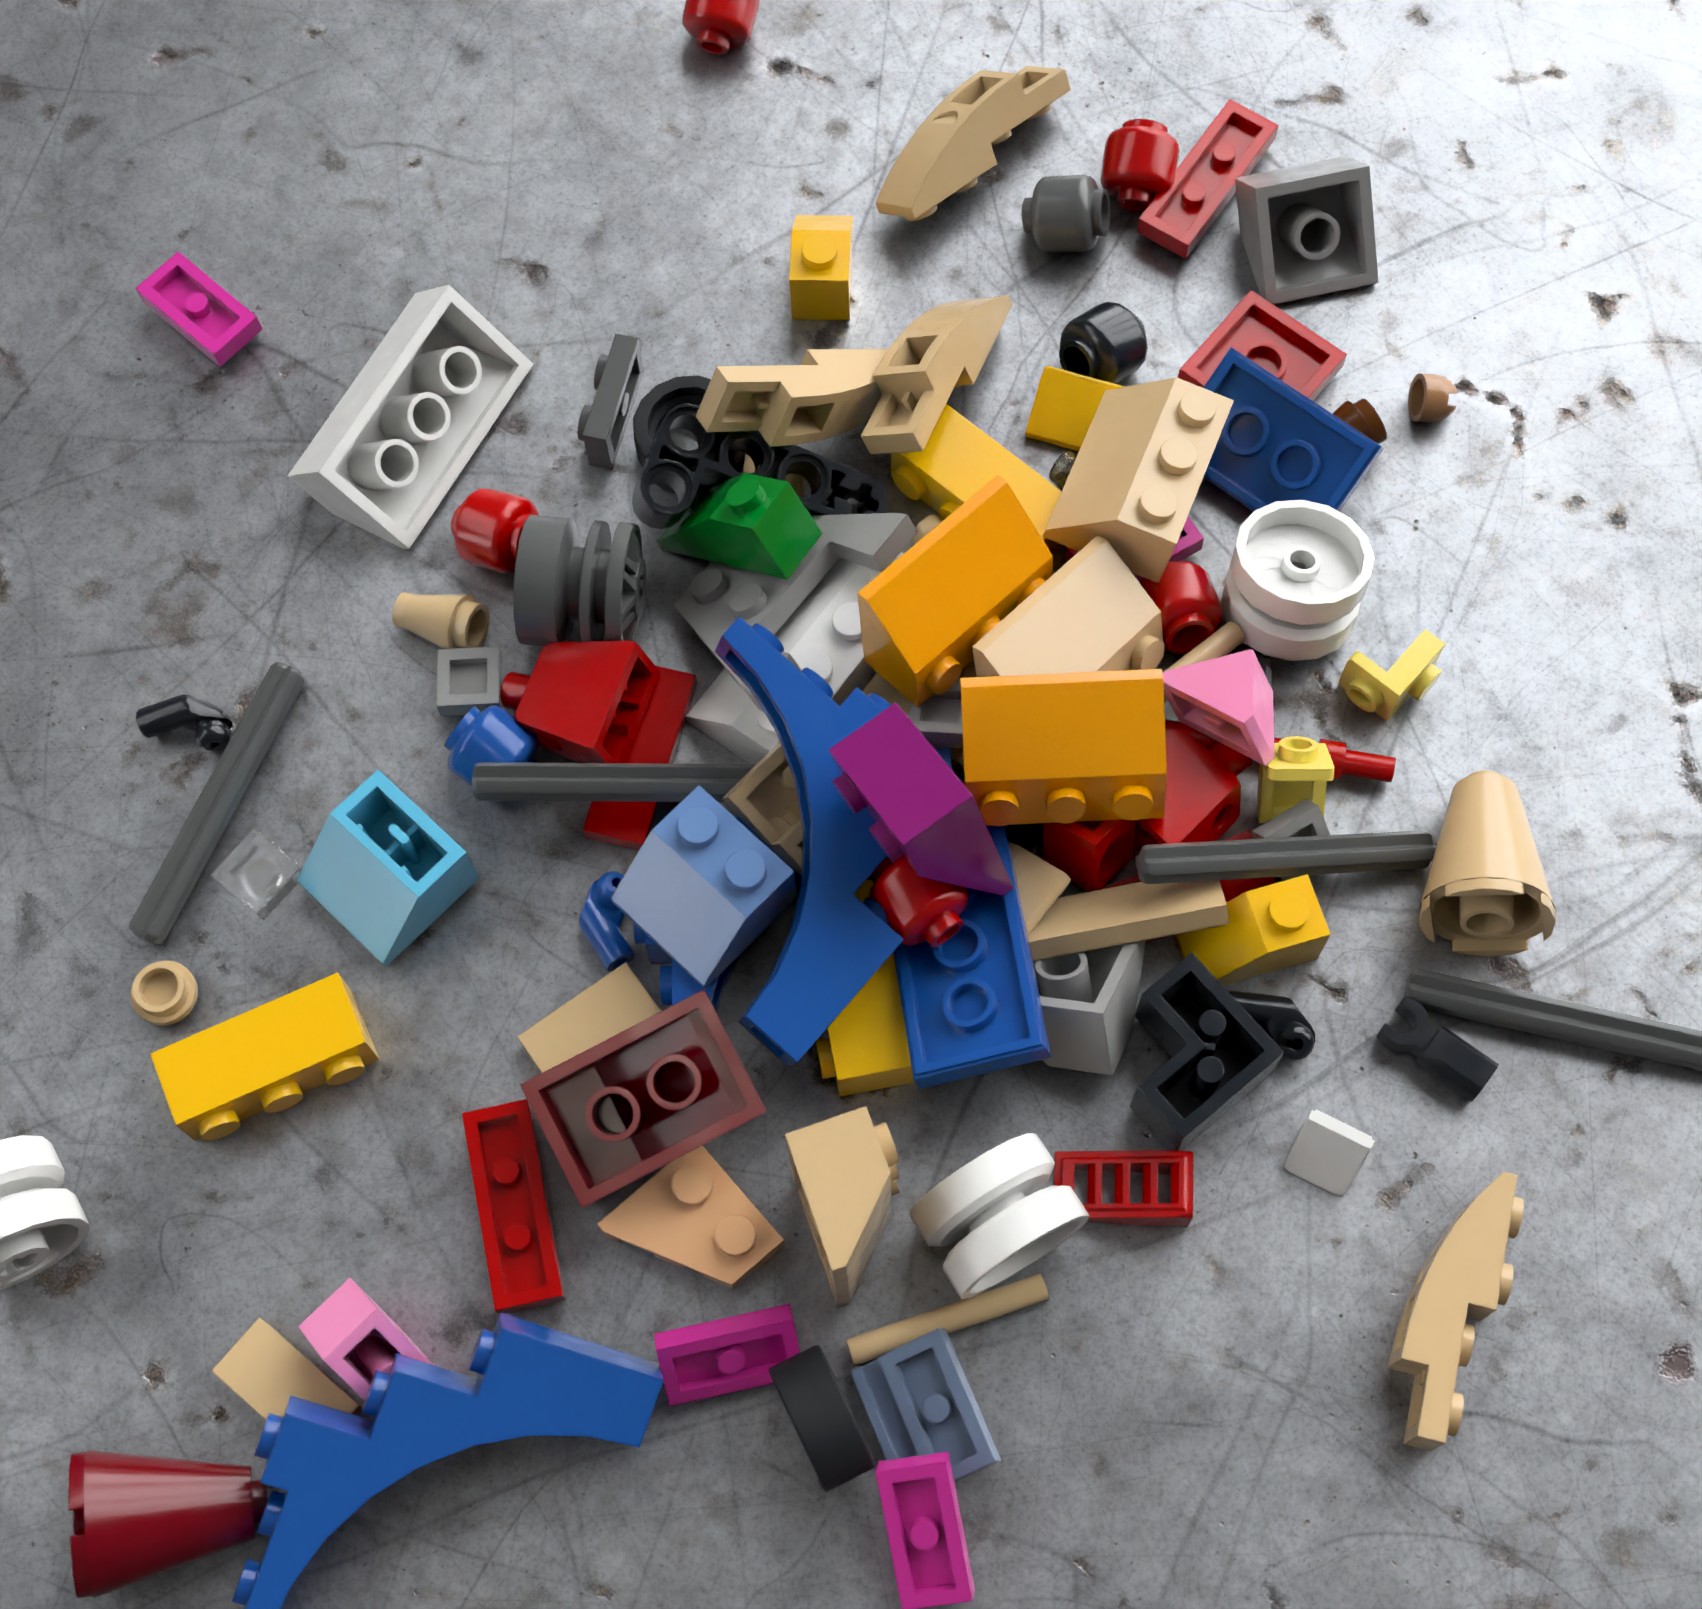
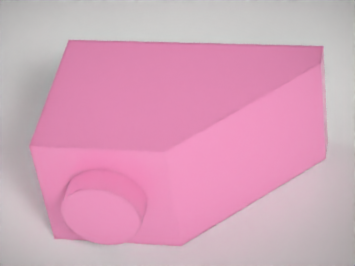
[298,1278,434,1401]

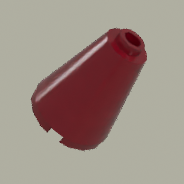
[68,1450,268,1598]

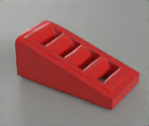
[1053,1150,1194,1227]

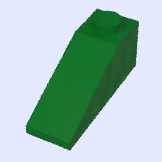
[656,473,822,580]

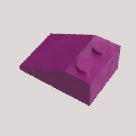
[828,702,1014,896]

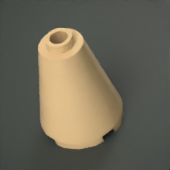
[1419,770,1556,957]

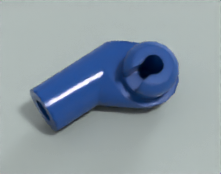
[579,871,635,972]

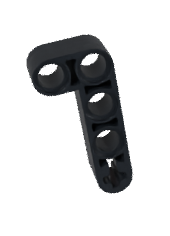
[632,403,888,529]

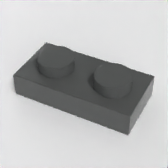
[577,333,644,470]

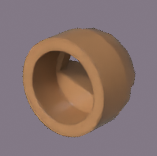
[1408,373,1458,423]

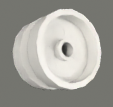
[1220,500,1375,661]
[910,1133,1089,1300]
[0,1135,89,1290]

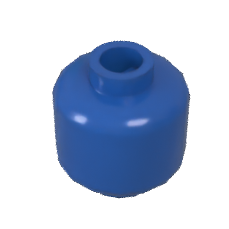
[444,705,539,786]

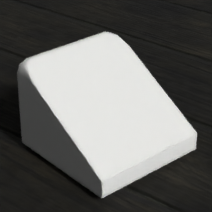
[1284,1109,1375,1196]

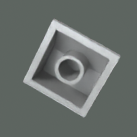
[1235,156,1379,304]

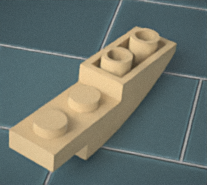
[875,66,1071,221]
[860,295,1013,454]
[696,349,888,447]
[1388,1172,1524,1451]

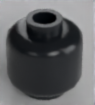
[1059,302,1148,384]

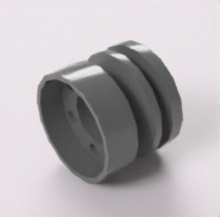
[513,515,646,646]

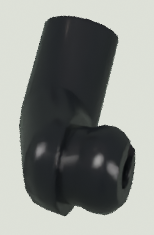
[136,694,232,751]
[1229,990,1315,1060]

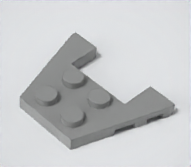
[674,513,918,712]

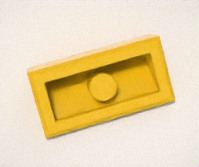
[1025,366,1124,452]

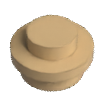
[131,961,198,1026]

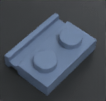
[850,1328,1002,1482]

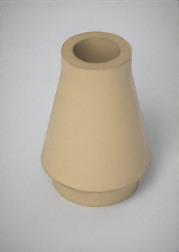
[392,592,489,649]

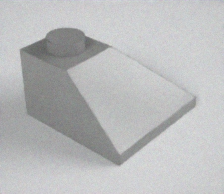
[1033,940,1146,1075]

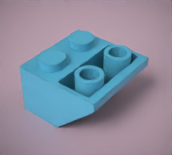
[297,769,479,968]

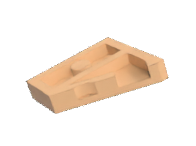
[597,1146,785,1290]

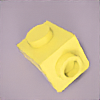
[1339,629,1445,721]
[1256,736,1335,823]

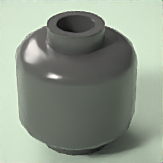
[1022,175,1110,253]

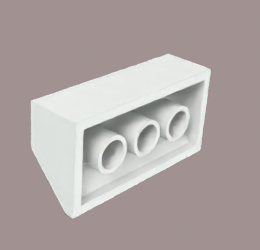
[288,285,533,549]
[686,552,904,764]

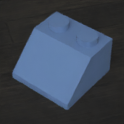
[611,785,798,989]

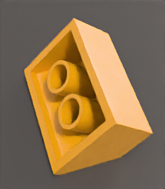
[857,475,1053,708]
[960,669,1167,826]

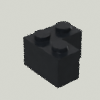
[1130,952,1284,1151]

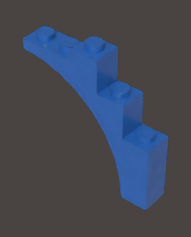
[715,616,904,1067]
[232,1312,664,1609]

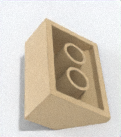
[1043,377,1234,582]
[972,535,1164,677]
[785,1106,899,1307]

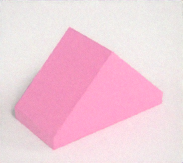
[1163,649,1274,766]

